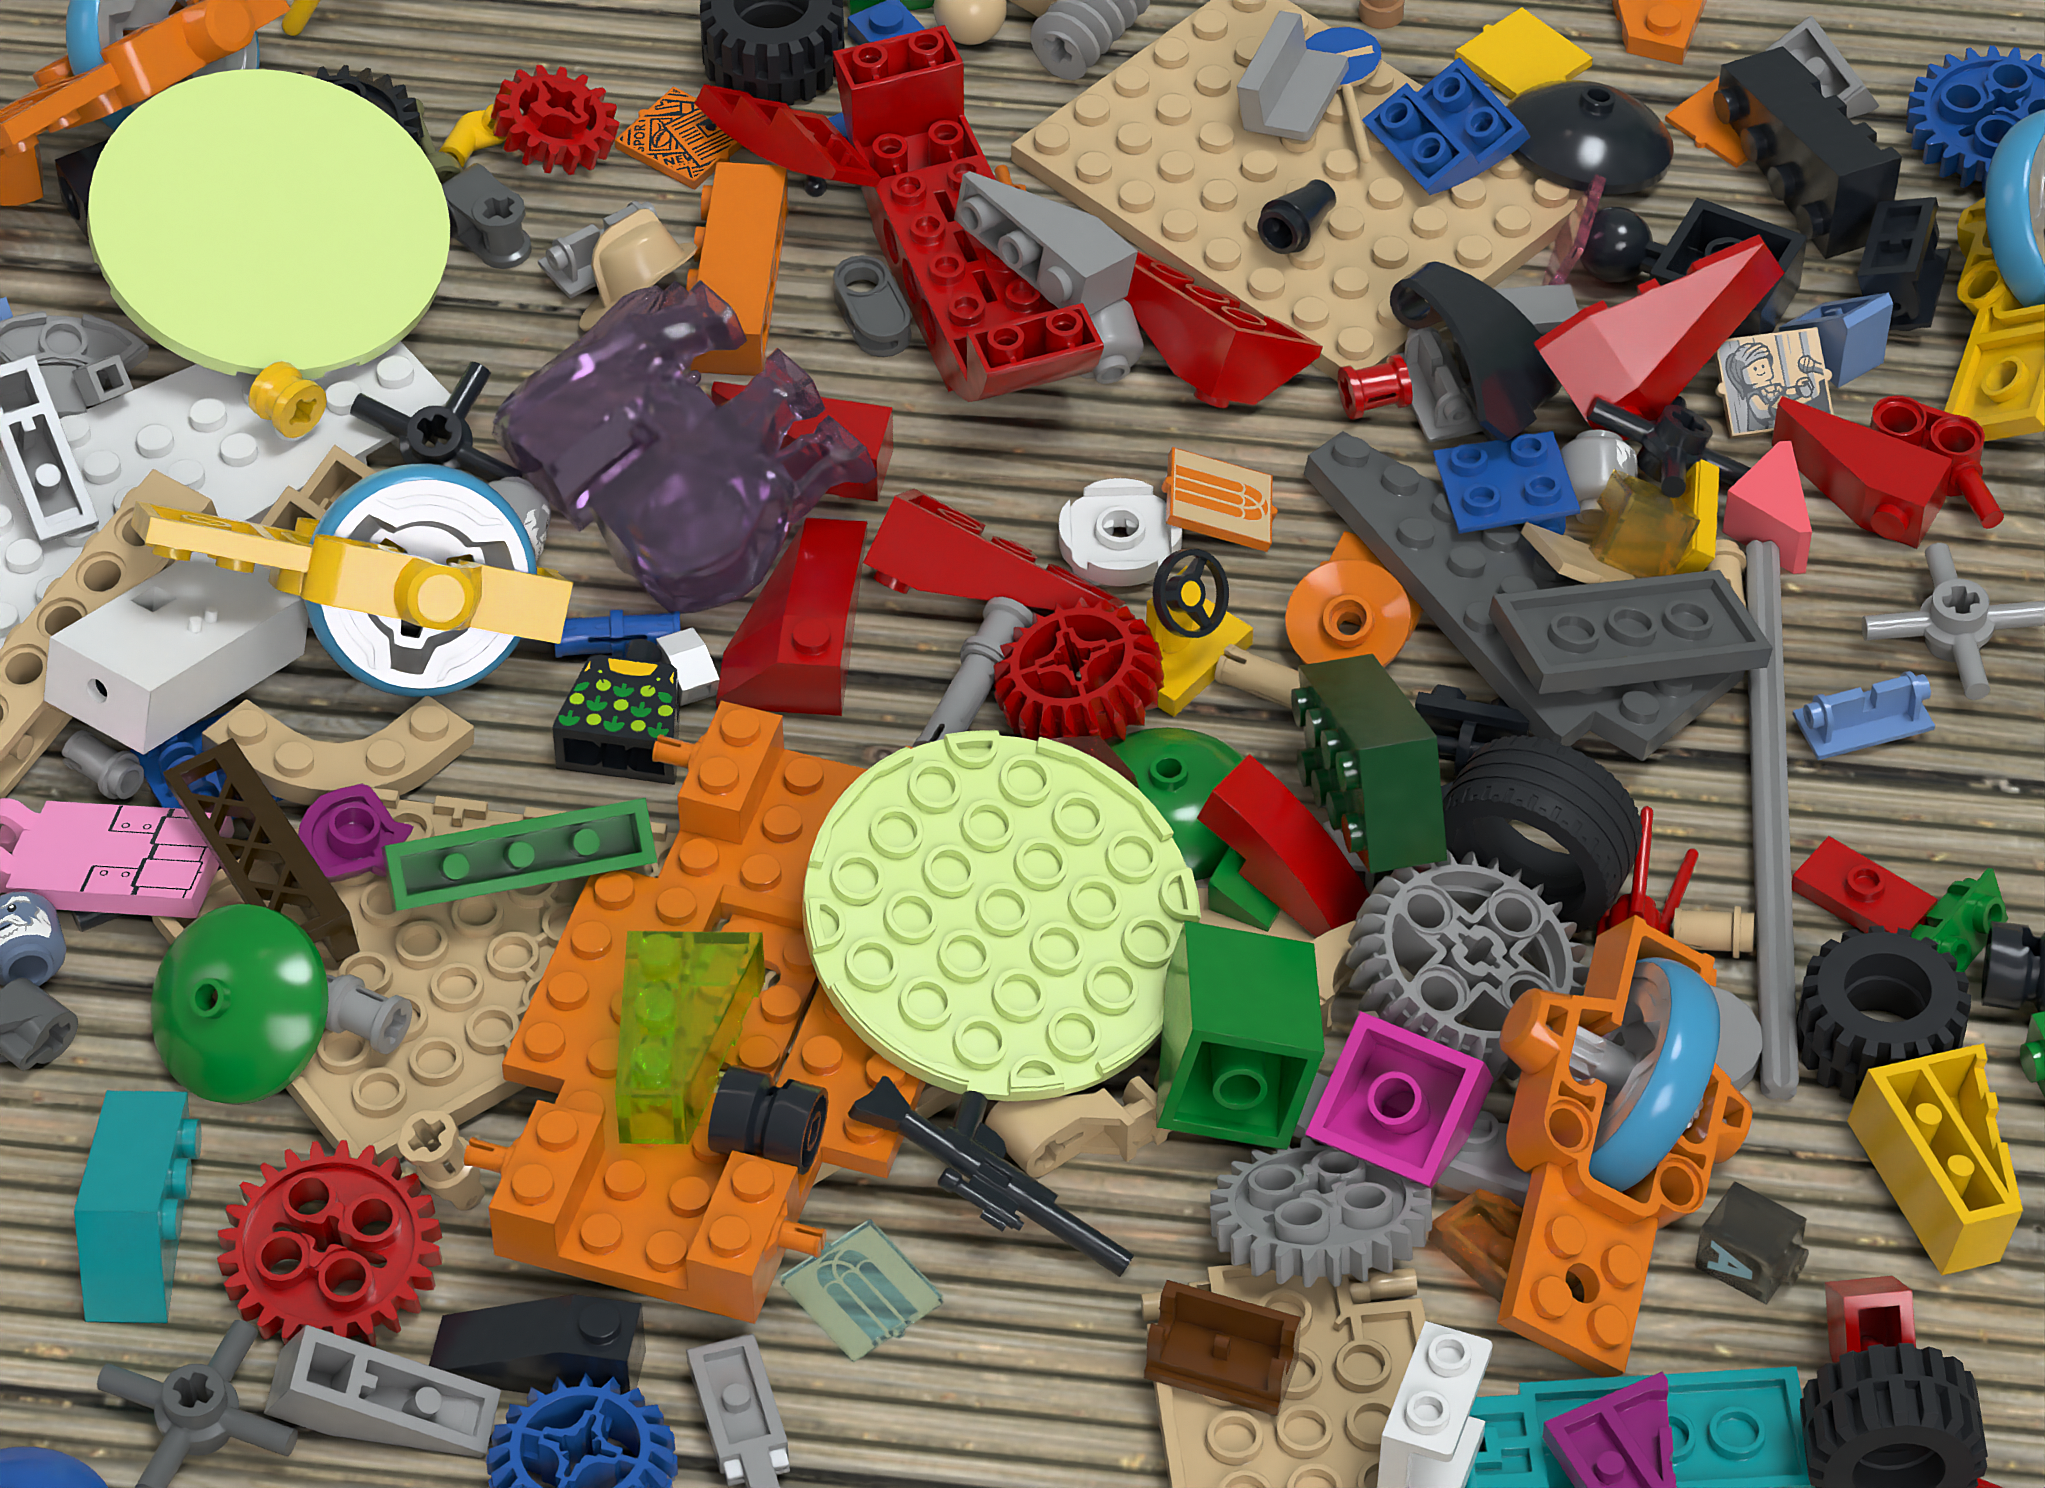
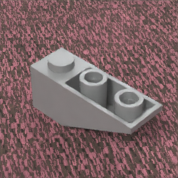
[954,171,1138,315]

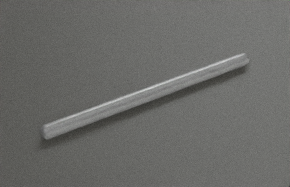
[1745,540,1799,1100]

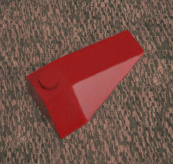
[863,488,1126,610]

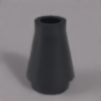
[1257,179,1336,254]

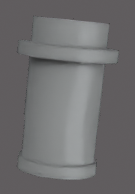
[62,730,144,799]

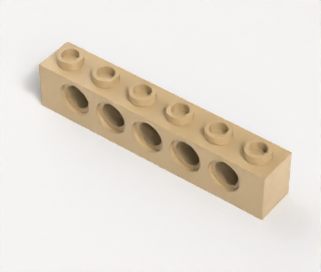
[0,469,218,799]

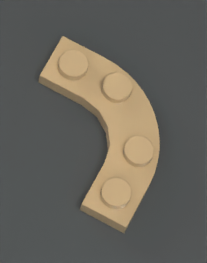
[202,696,474,806]

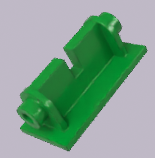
[1911,868,2008,972]

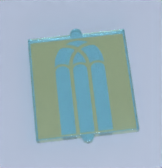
[780,1219,943,1362]

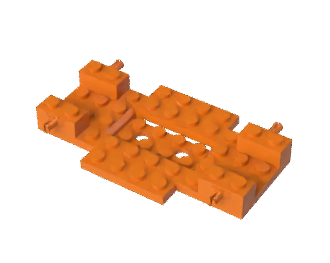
[464,701,926,1324]

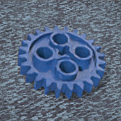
[1906,45,2045,194]

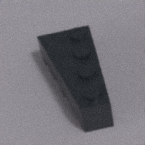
[1713,46,1902,260]

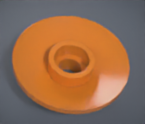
[1285,559,1411,667]

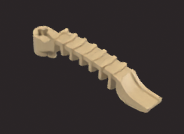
[985,921,1356,1178]

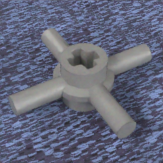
[1862,543,2045,700]

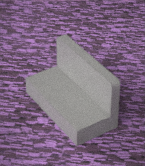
[1237,11,1349,141]

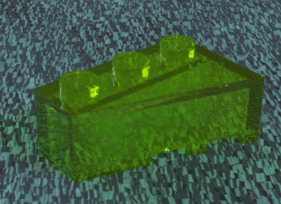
[615,931,765,1144]

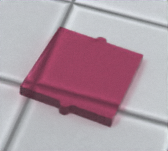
[1541,174,1606,286]

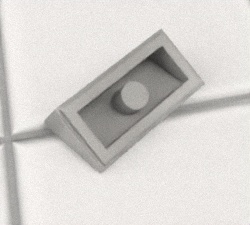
[1765,15,1879,119]

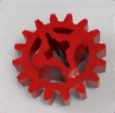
[490,65,620,175]

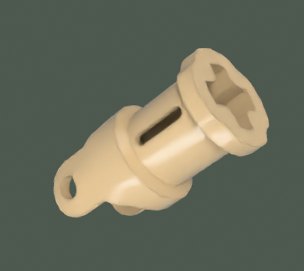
[397,1109,485,1211]

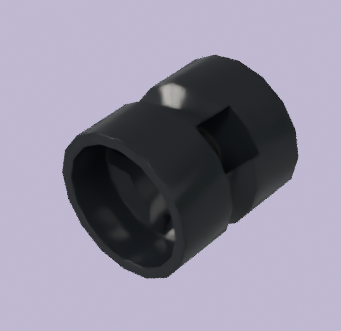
[1981,921,2045,1013]
[708,1064,829,1175]

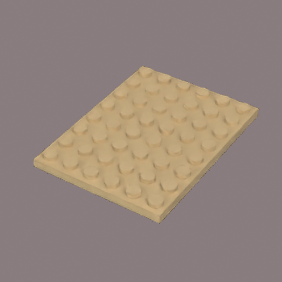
[1011,0,1593,382]

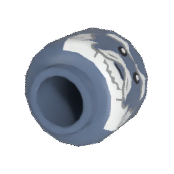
[0,892,67,986]

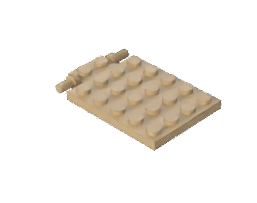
[1141,1263,1426,1488]

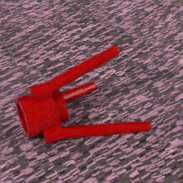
[1596,806,1699,939]

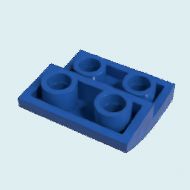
[1362,57,1531,196]

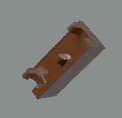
[1144,1280,1301,1416]

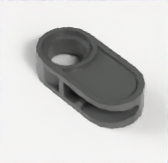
[833,255,912,357]

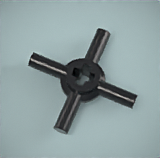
[350,361,523,483]
[1586,395,1751,498]

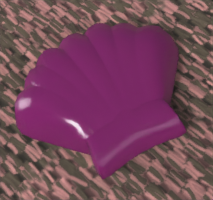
[298,783,414,883]

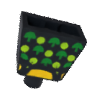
[552,639,680,785]

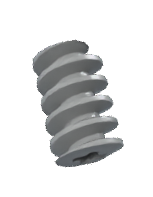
[1030,0,1150,80]

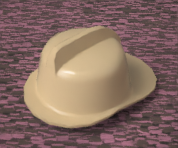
[579,208,698,331]

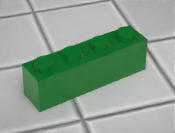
[381,798,658,912]

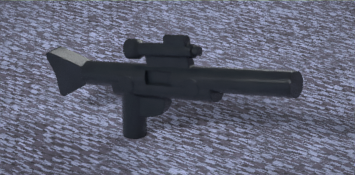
[848,1076,1134,1277]

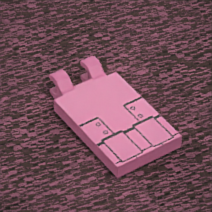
[0,798,235,918]

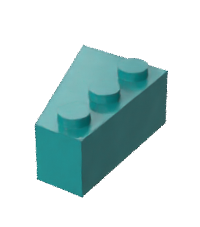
[74,1090,202,1323]

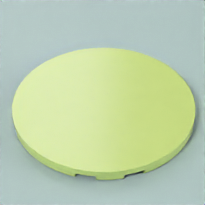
[87,69,450,380]
[802,730,1201,1101]

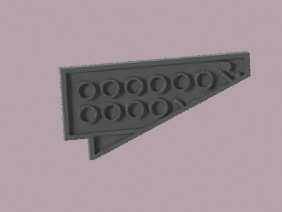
[1304,431,1745,761]

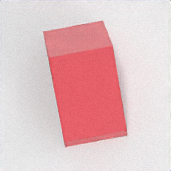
[1722,441,1812,574]

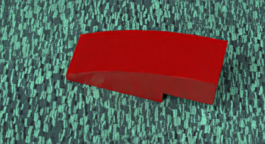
[1197,754,1370,938]

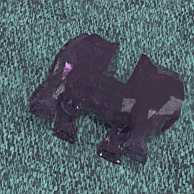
[492,280,878,614]

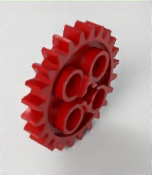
[217,1140,443,1347]

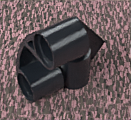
[1390,261,1562,442]

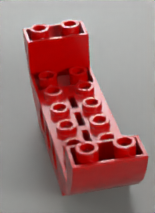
[833,25,1104,402]

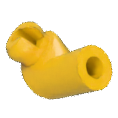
[439,103,507,167]

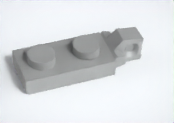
[686,1333,790,1488]

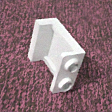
[1377,1321,1493,1488]

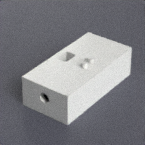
[44,552,309,755]

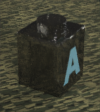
[1695,1181,1809,1305]

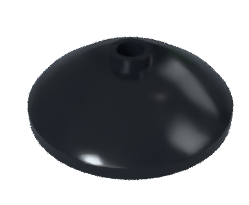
[1506,80,1674,194]

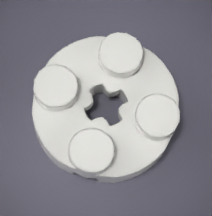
[1059,478,1182,586]

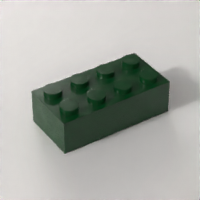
[1291,653,1447,873]

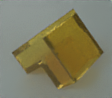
[1589,468,1700,578]

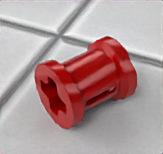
[1337,354,1413,420]

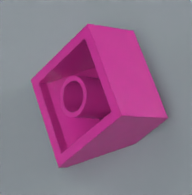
[1305,1011,1494,1189]

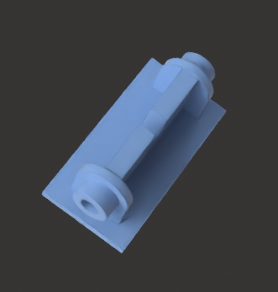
[1792,671,1935,760]

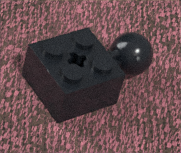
[1577,197,1807,339]

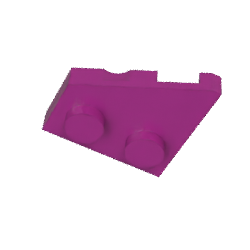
[1542,1372,1677,1488]

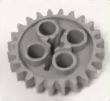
[1210,1137,1432,1287]

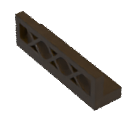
[163,738,360,963]

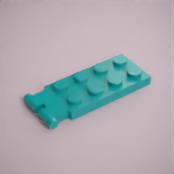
[1465,1366,1815,1488]

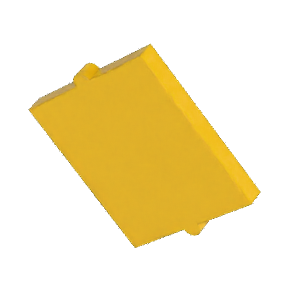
[1455,7,1593,99]

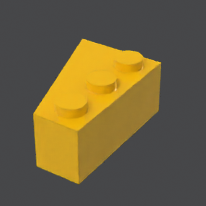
[1847,1043,2023,1276]

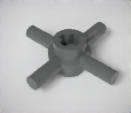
[97,1320,298,1488]

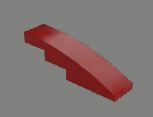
[694,84,881,188]

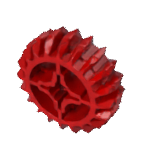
[993,597,1164,752]

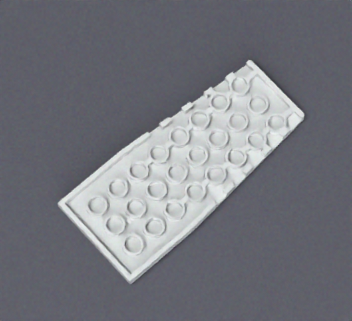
[0,341,451,649]

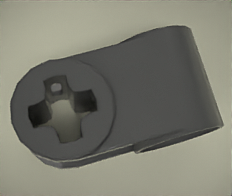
[441,163,532,269]

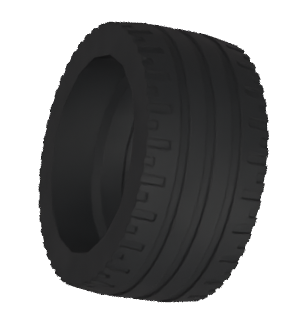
[1442,735,1643,933]

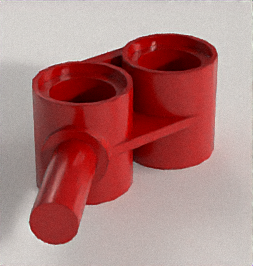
[1870,395,2004,529]

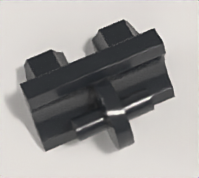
[1415,684,1529,776]

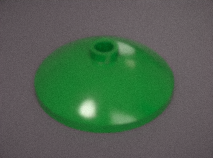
[1092,727,1244,881]
[150,904,329,1105]

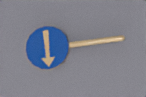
[1305,27,1382,164]

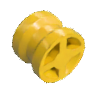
[248,361,327,438]

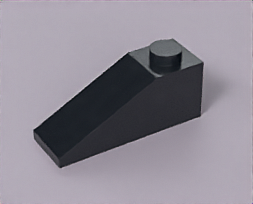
[429,1294,646,1395]

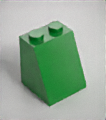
[1156,921,1325,1150]

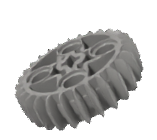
[1345,850,1589,1084]

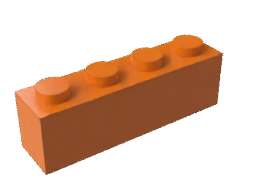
[679,162,789,376]

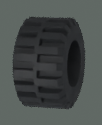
[700,0,845,106]
[1797,926,1971,1101]
[1800,1343,1988,1488]

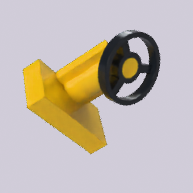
[1146,549,1253,717]

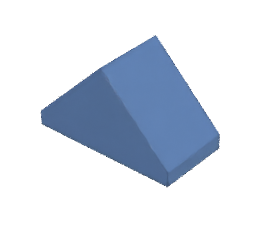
[1778,292,1893,388]

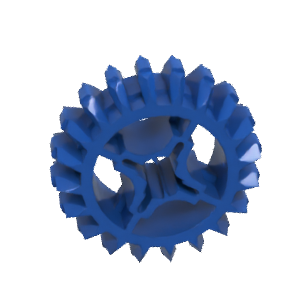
[486,1372,678,1488]

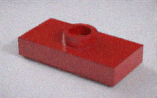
[1792,836,1938,933]

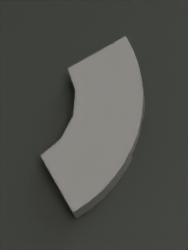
[0,311,149,390]

